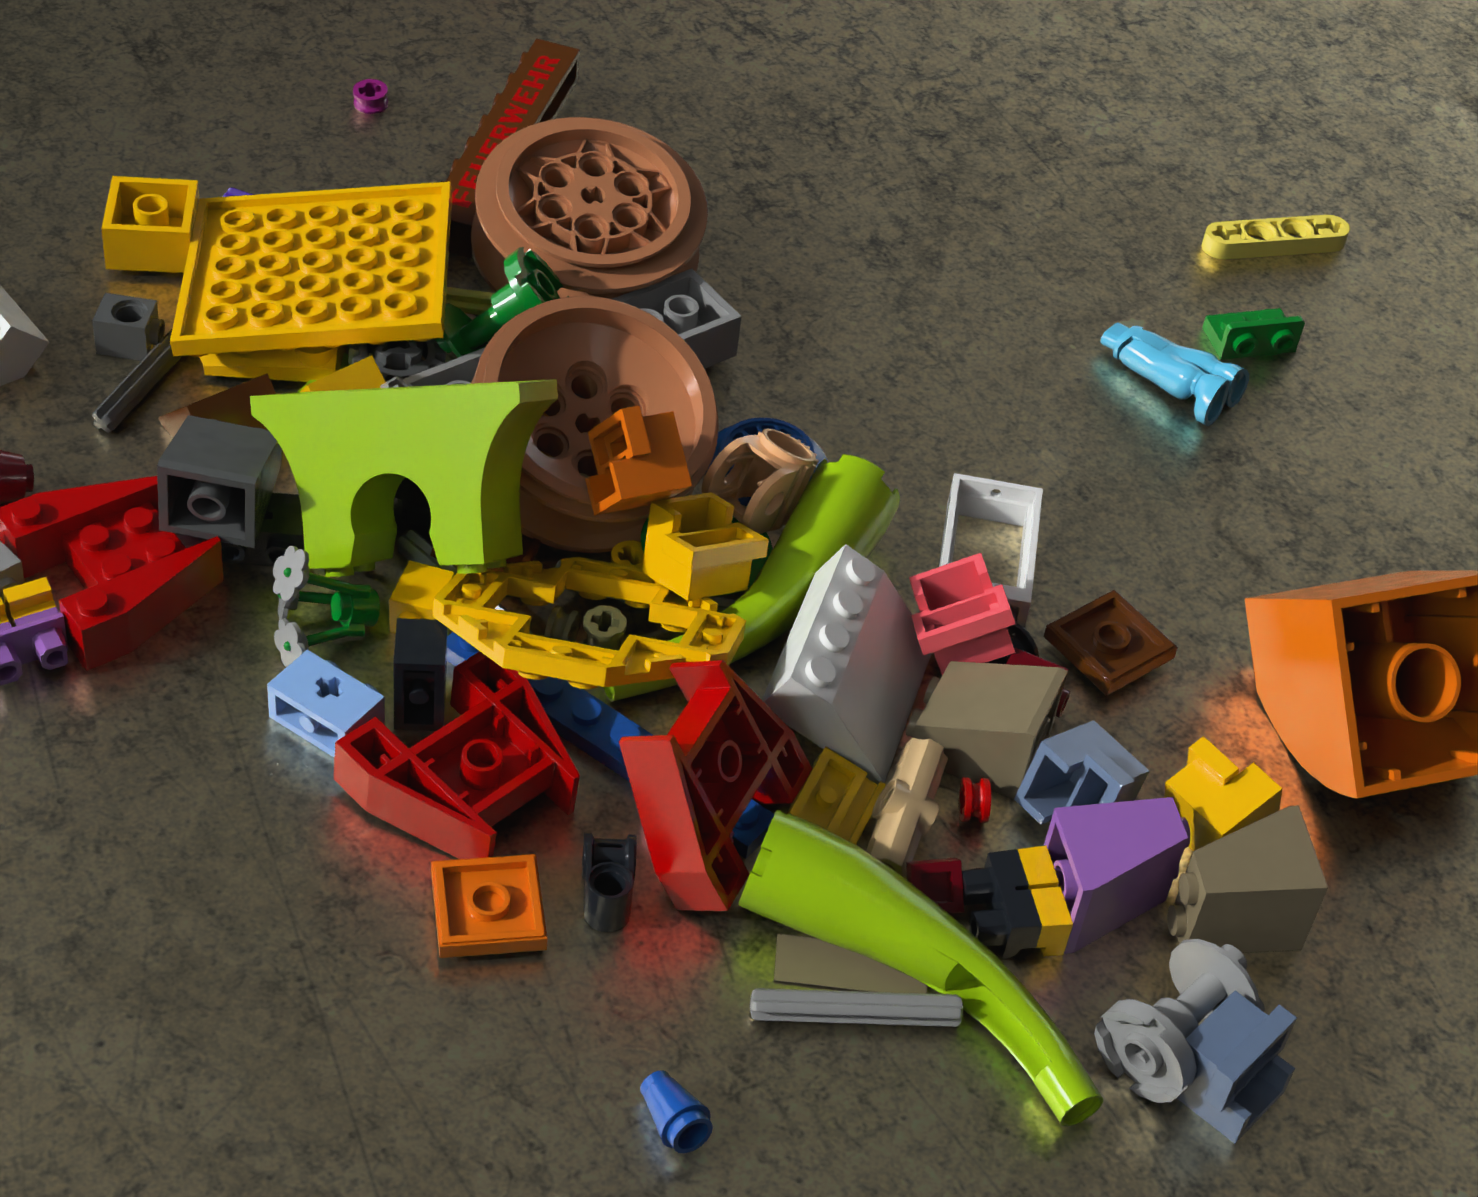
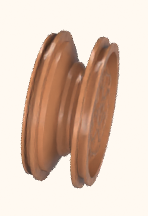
[470,296,719,553]

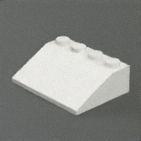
[762,544,931,785]

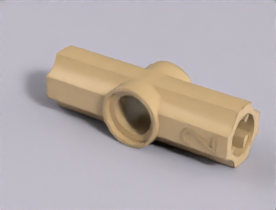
[866,738,948,879]

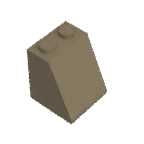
[906,661,1068,800]
[1167,805,1328,953]

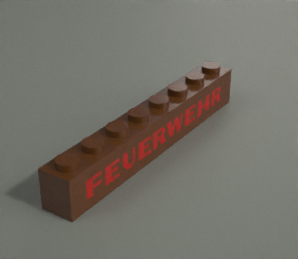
[441,38,580,258]

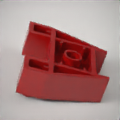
[0,476,224,671]
[333,651,580,859]
[619,660,812,911]

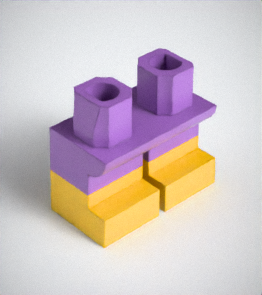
[0,577,68,686]

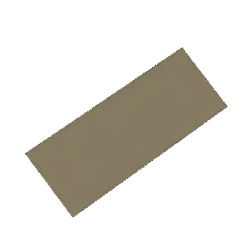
[774,934,927,994]

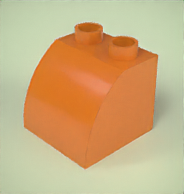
[1245,570,1478,798]

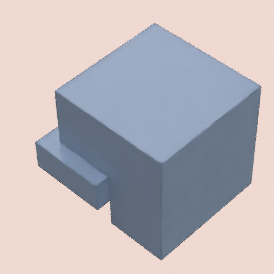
[1014,720,1150,825]
[1177,990,1297,1144]

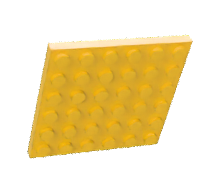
[170,181,452,357]

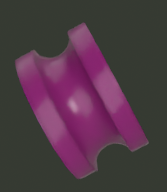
[353,79,389,114]

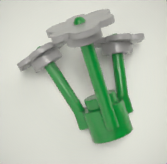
[273,546,380,667]

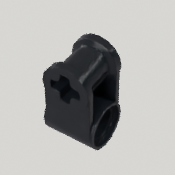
[582,832,637,933]

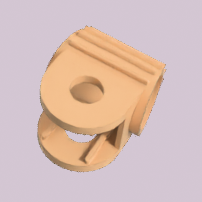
[701,428,819,534]

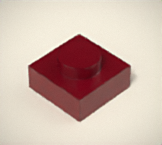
[906,858,964,913]

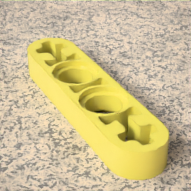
[1201,215,1350,260]

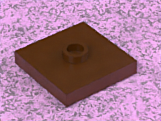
[1043,590,1178,696]

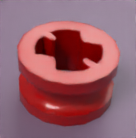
[958,777,991,823]

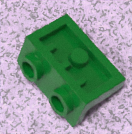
[1202,308,1305,360]

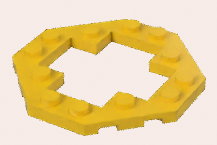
[432,557,746,689]

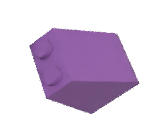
[1044,797,1190,954]

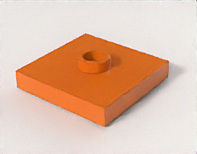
[431,854,548,958]

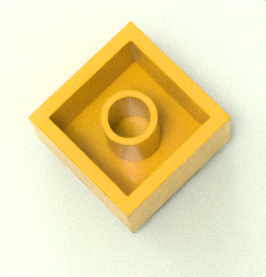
[101,176,199,273]

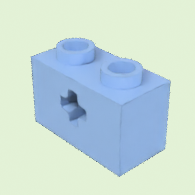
[267,649,385,757]

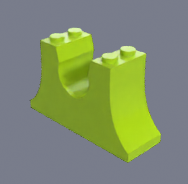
[250,379,558,577]

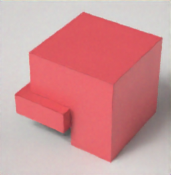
[909,553,1016,675]

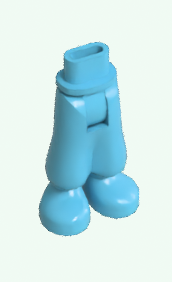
[1100,322,1250,427]

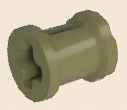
[582,605,627,651]

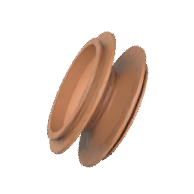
[471,117,708,299]

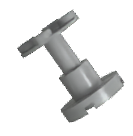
[1094,939,1265,1103]

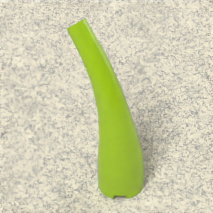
[603,454,900,702]
[738,810,1104,1127]

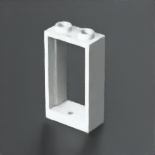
[938,473,1043,628]

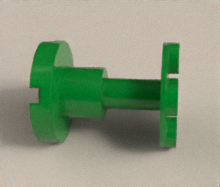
[435,247,569,358]

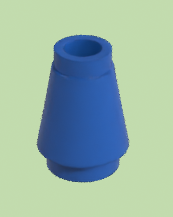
[640,1070,713,1153]

